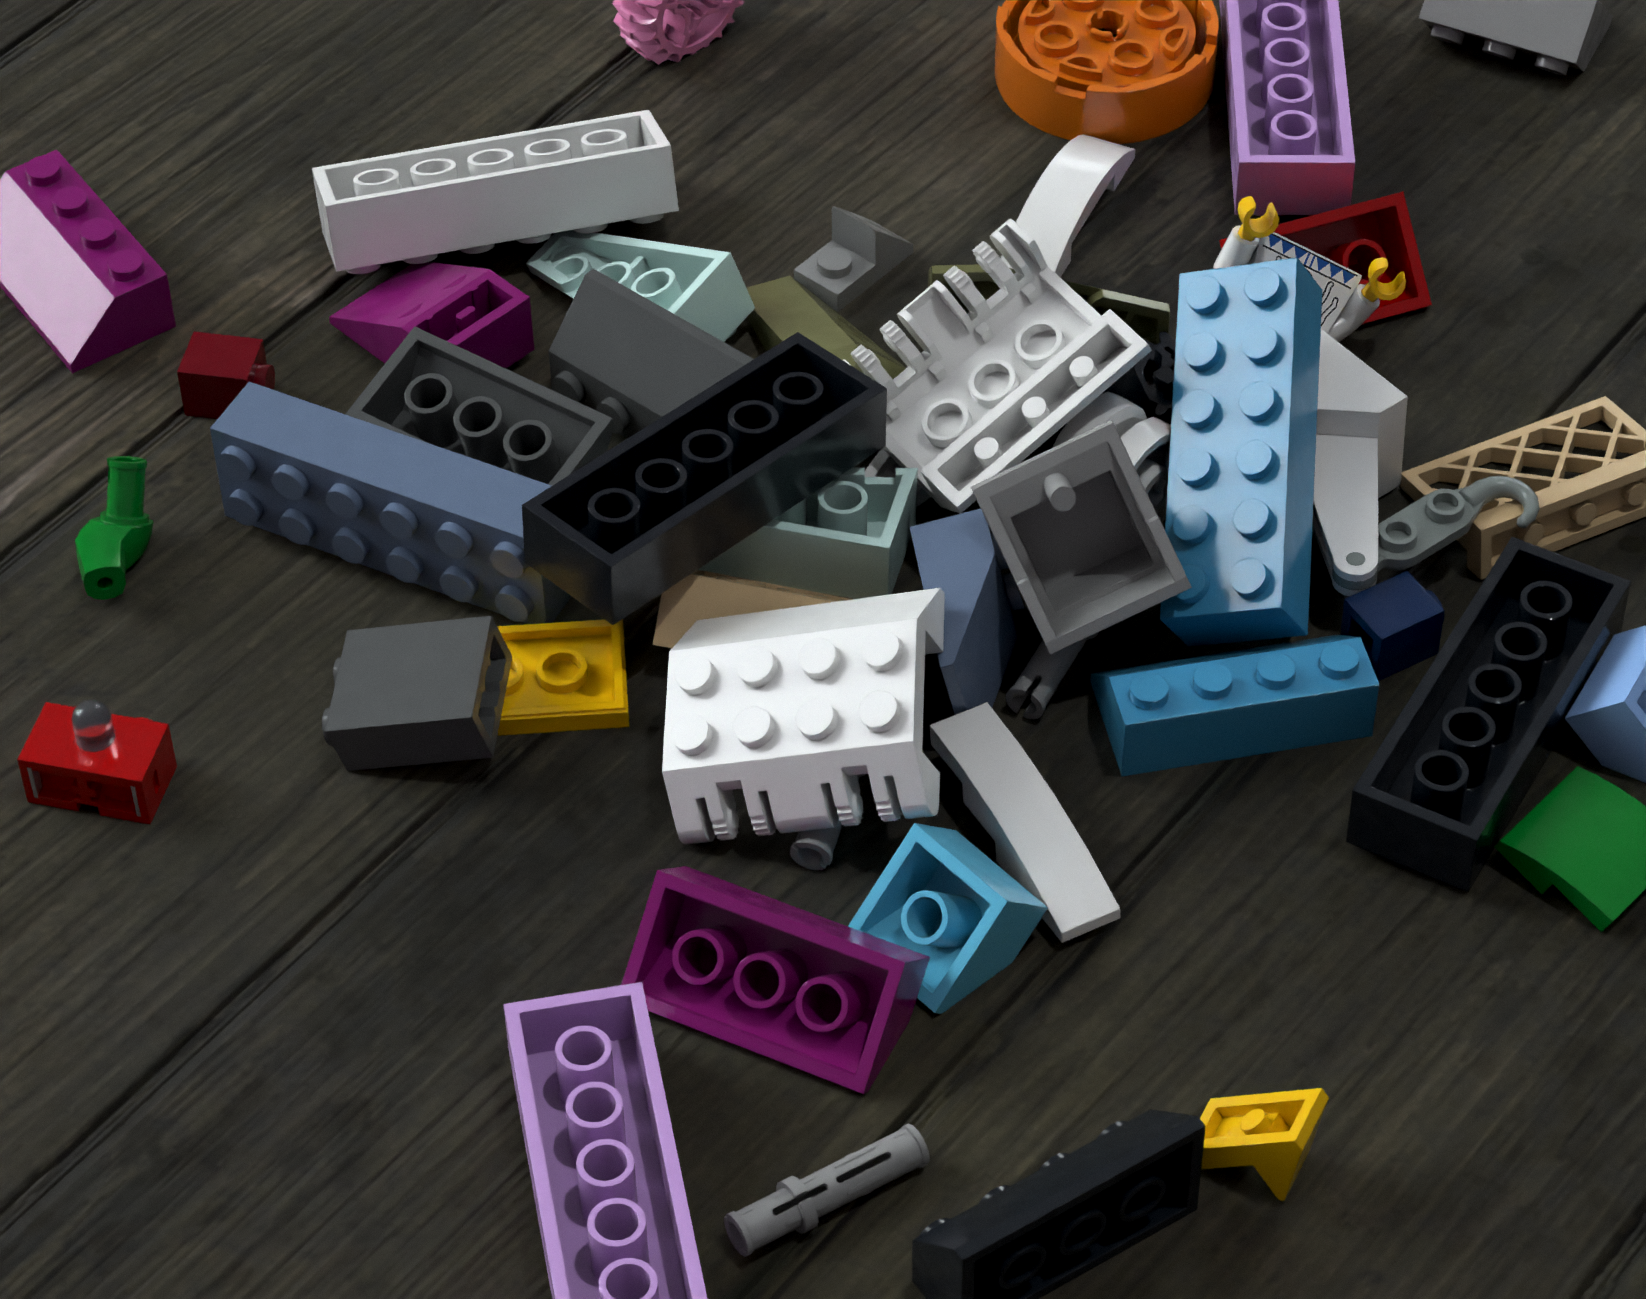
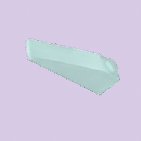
[526,230,755,342]

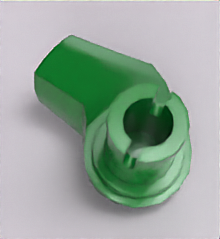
[75,456,154,600]

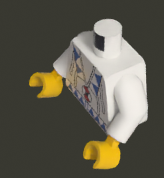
[1213,196,1406,342]

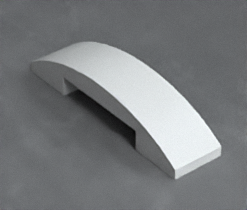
[1001,134,1136,277]

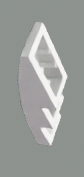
[930,702,1121,943]

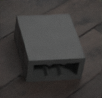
[322,616,512,771]

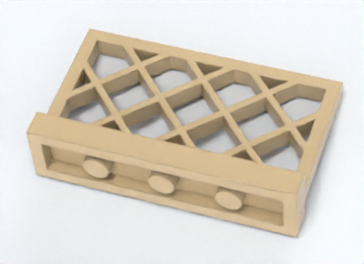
[1400,396,1646,580]

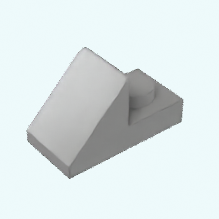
[794,206,913,312]

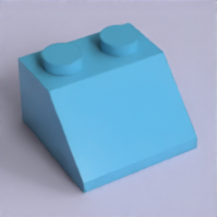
[848,823,1048,1014]

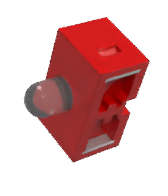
[17,700,177,825]

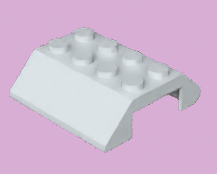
[843,219,1152,514]
[662,588,945,845]

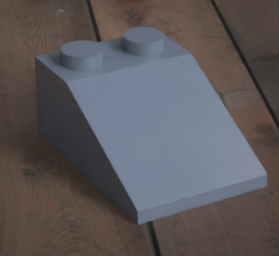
[910,509,1024,715]

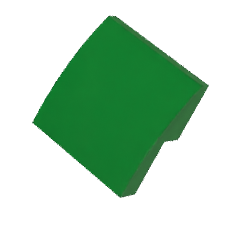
[1494,766,1646,932]

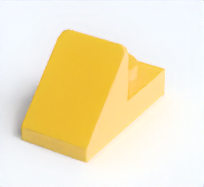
[1200,1088,1329,1201]

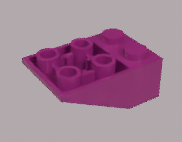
[329,262,535,368]

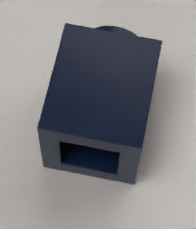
[1340,571,1445,681]

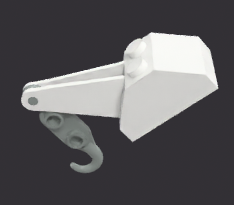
[1312,329,1540,596]

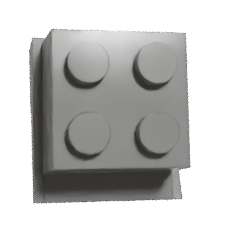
[971,420,1192,655]

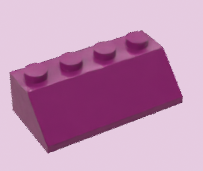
[0,149,176,374]
[621,866,930,1094]

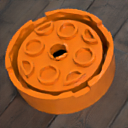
[995,0,1219,144]

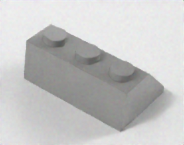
[1419,0,1613,76]

